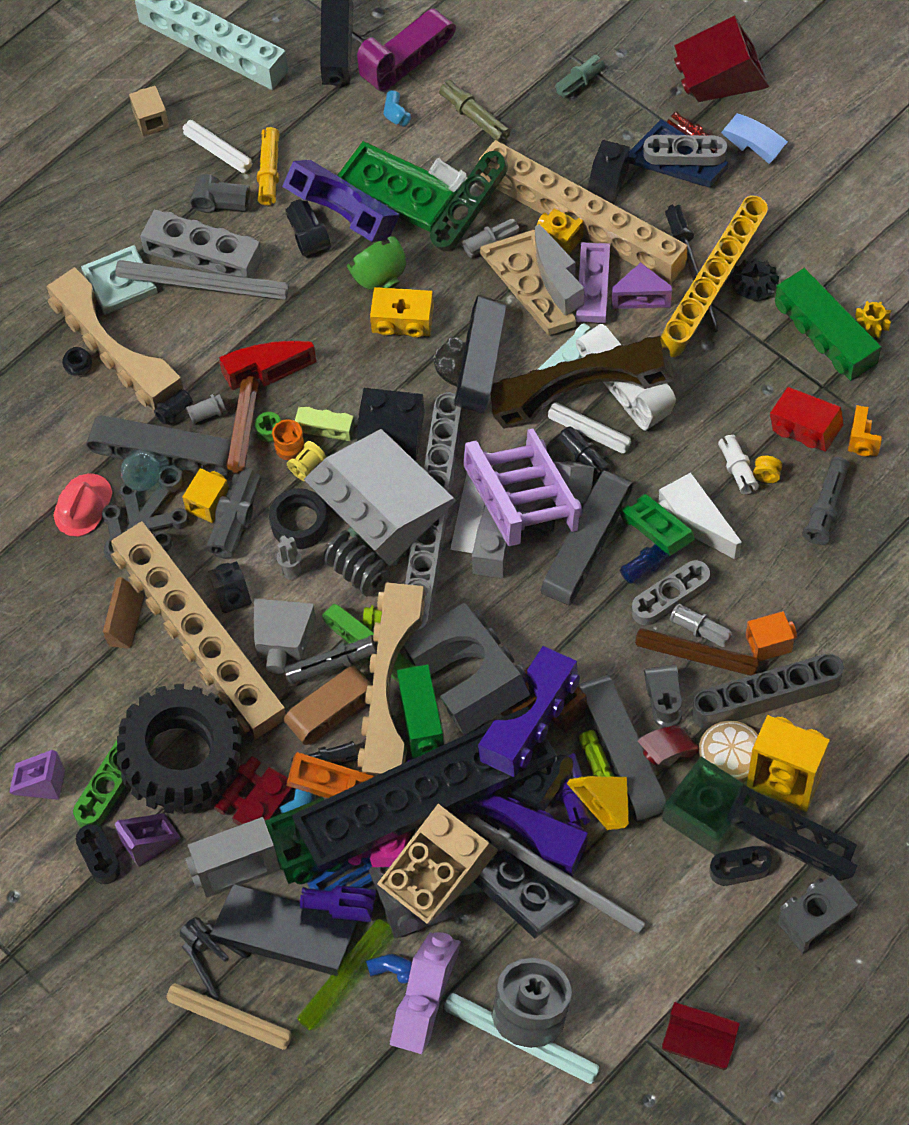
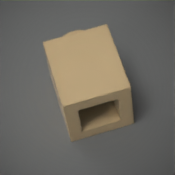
[129,86,170,136]

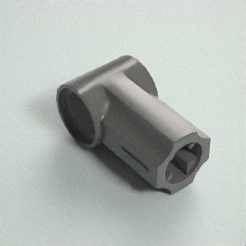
[190,174,250,213]

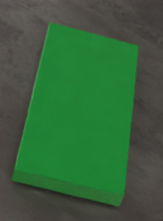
[337,141,457,232]

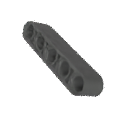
[86,415,231,477]
[541,471,633,606]
[692,653,844,729]
[577,674,668,822]

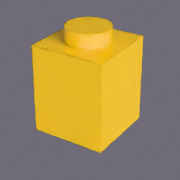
[182,468,229,523]

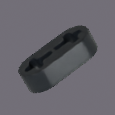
[75,824,120,884]
[709,846,772,886]

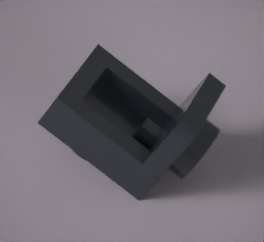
[208,561,252,613]

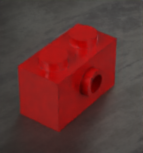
[770,387,844,452]

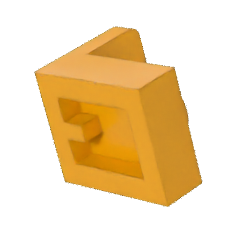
[848,405,882,456]

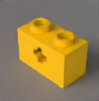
[370,287,434,337]

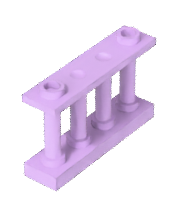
[463,428,582,546]

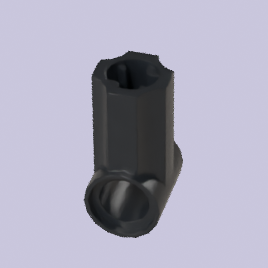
[285,199,331,257]

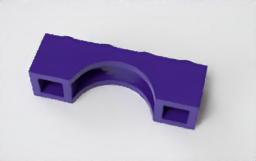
[282,160,400,242]
[478,646,580,778]

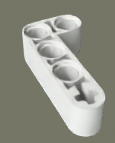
[576,324,676,431]

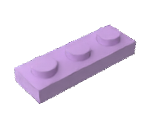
[576,242,610,323]

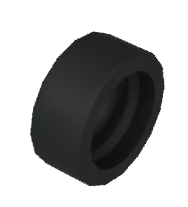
[269,488,328,549]

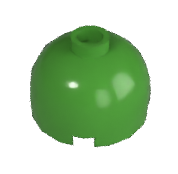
[347,236,406,290]

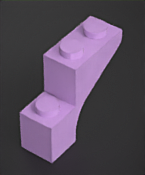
[390,932,461,1054]

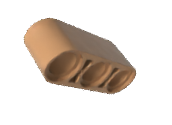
[284,666,372,745]

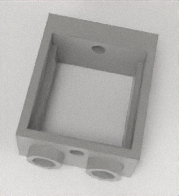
[185,817,280,898]

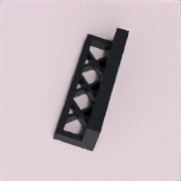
[726,785,858,881]

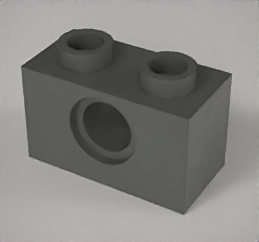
[778,875,858,954]

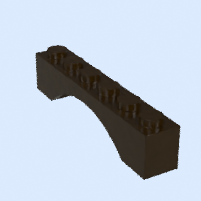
[490,336,674,429]

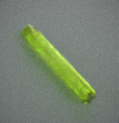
[297,919,391,1030]

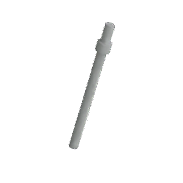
[470,817,645,934]

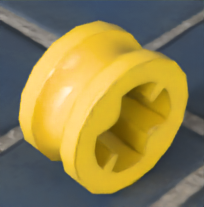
[753,456,783,483]

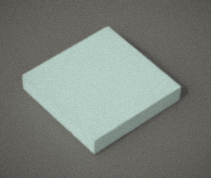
[81,245,158,315]

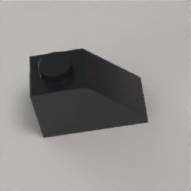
[587,140,630,205]

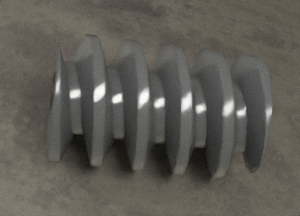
[323,530,390,597]

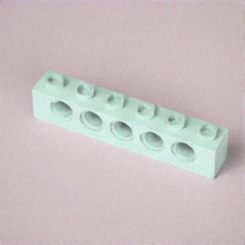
[135,0,288,90]

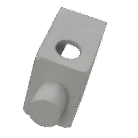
[254,598,316,674]

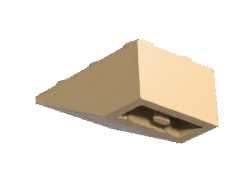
[377,804,498,925]

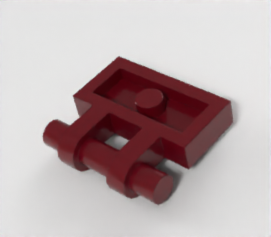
[214,756,296,826]

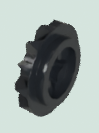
[732,257,779,300]

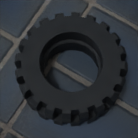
[117,684,241,814]

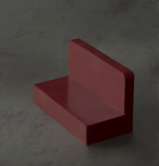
[662,1002,740,1070]

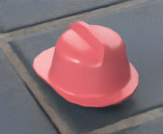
[54,473,112,537]

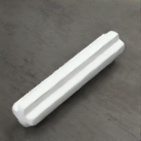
[182,120,252,173]
[548,402,631,453]

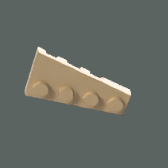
[480,230,576,335]

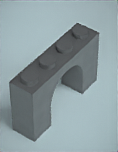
[403,602,530,735]

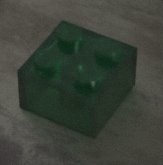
[662,756,754,855]

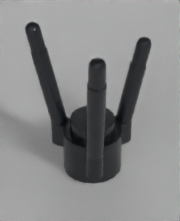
[179,917,248,1001]

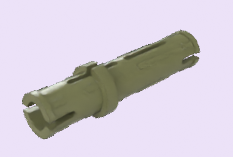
[439,80,511,143]

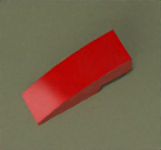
[219,341,317,391]

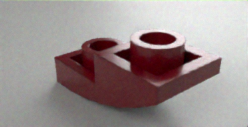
[638,726,699,766]

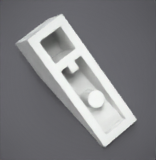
[658,473,742,559]

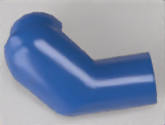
[366,954,412,984]

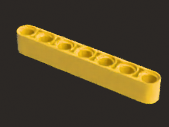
[661,196,768,357]

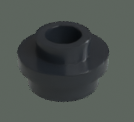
[62,347,92,376]

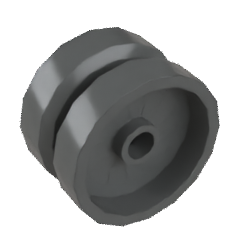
[491,958,572,1048]

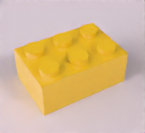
[747,715,830,812]

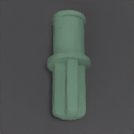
[555,55,605,97]

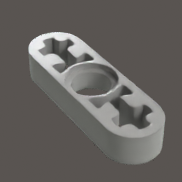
[643,135,727,165]
[632,560,710,625]

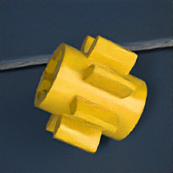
[855,301,891,338]

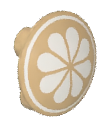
[699,721,758,782]

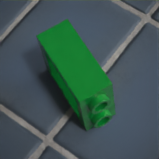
[397,664,444,759]

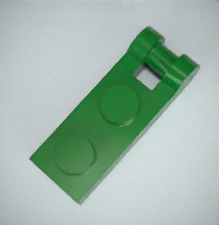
[620,494,695,556]

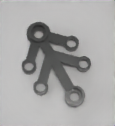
[102,466,189,565]

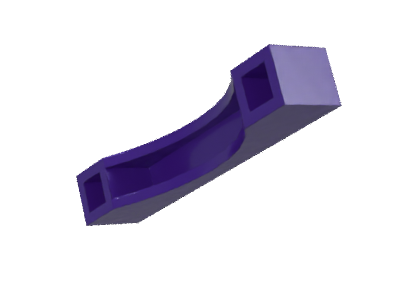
[407,760,588,877]

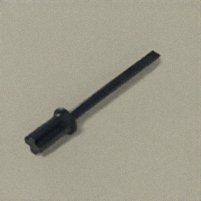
[665,204,718,333]

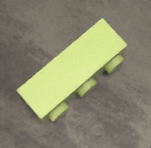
[295,407,355,441]

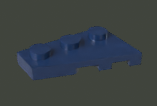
[629,119,728,188]

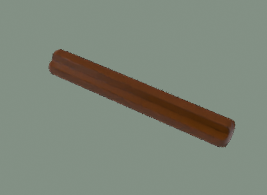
[635,628,759,676]

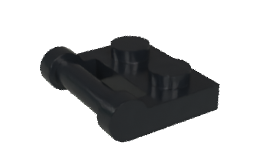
[497,754,573,811]

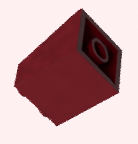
[674,15,769,102]

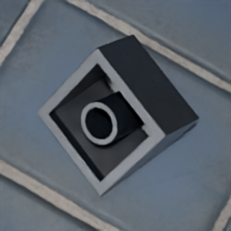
[357,388,425,461]

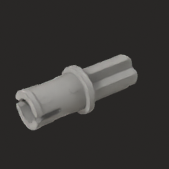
[462,219,519,258]
[277,536,302,580]
[670,603,732,647]

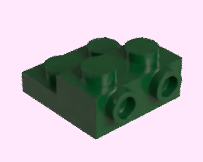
[265,797,348,884]

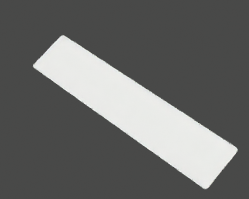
[451,452,493,553]

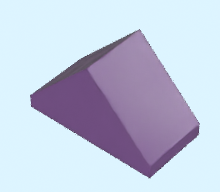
[612,262,672,309]
[9,750,65,800]
[115,813,181,867]

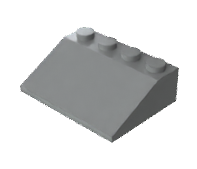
[304,429,456,566]

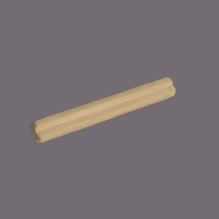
[166,983,292,1050]

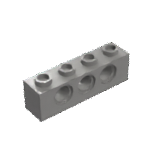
[140,209,263,278]

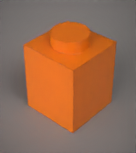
[746,611,797,662]

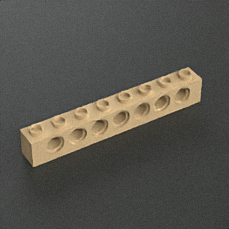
[479,140,688,285]
[111,521,286,740]

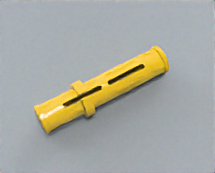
[257,127,280,206]

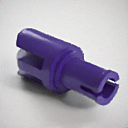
[546,753,591,827]
[300,885,377,923]

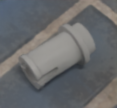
[186,394,226,425]

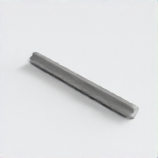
[116,260,288,300]

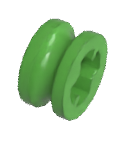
[255,412,281,442]

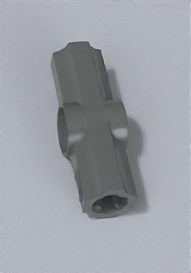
[207,467,262,559]

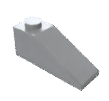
[472,505,518,578]

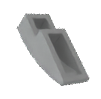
[535,224,584,316]

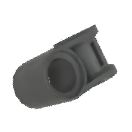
[644,664,682,728]

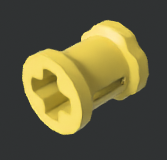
[287,441,326,481]

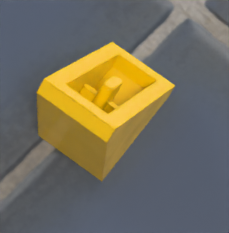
[566,776,629,830]

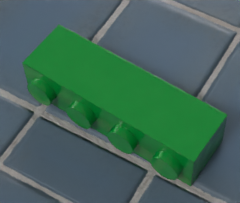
[775,267,881,381]

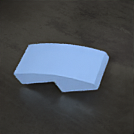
[721,113,788,164]

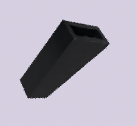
[320,0,354,86]

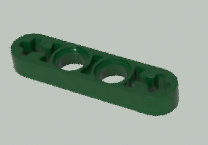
[430,151,508,251]

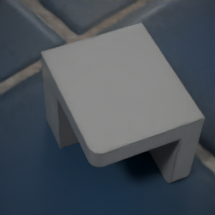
[550,461,594,503]

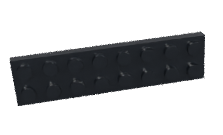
[292,706,557,873]

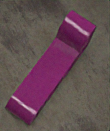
[357,8,456,92]

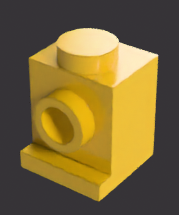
[537,208,583,255]

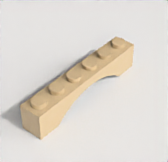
[47,267,183,411]
[358,583,426,776]

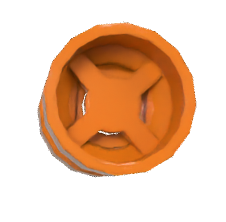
[272,419,304,460]

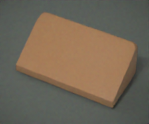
[103,577,144,649]

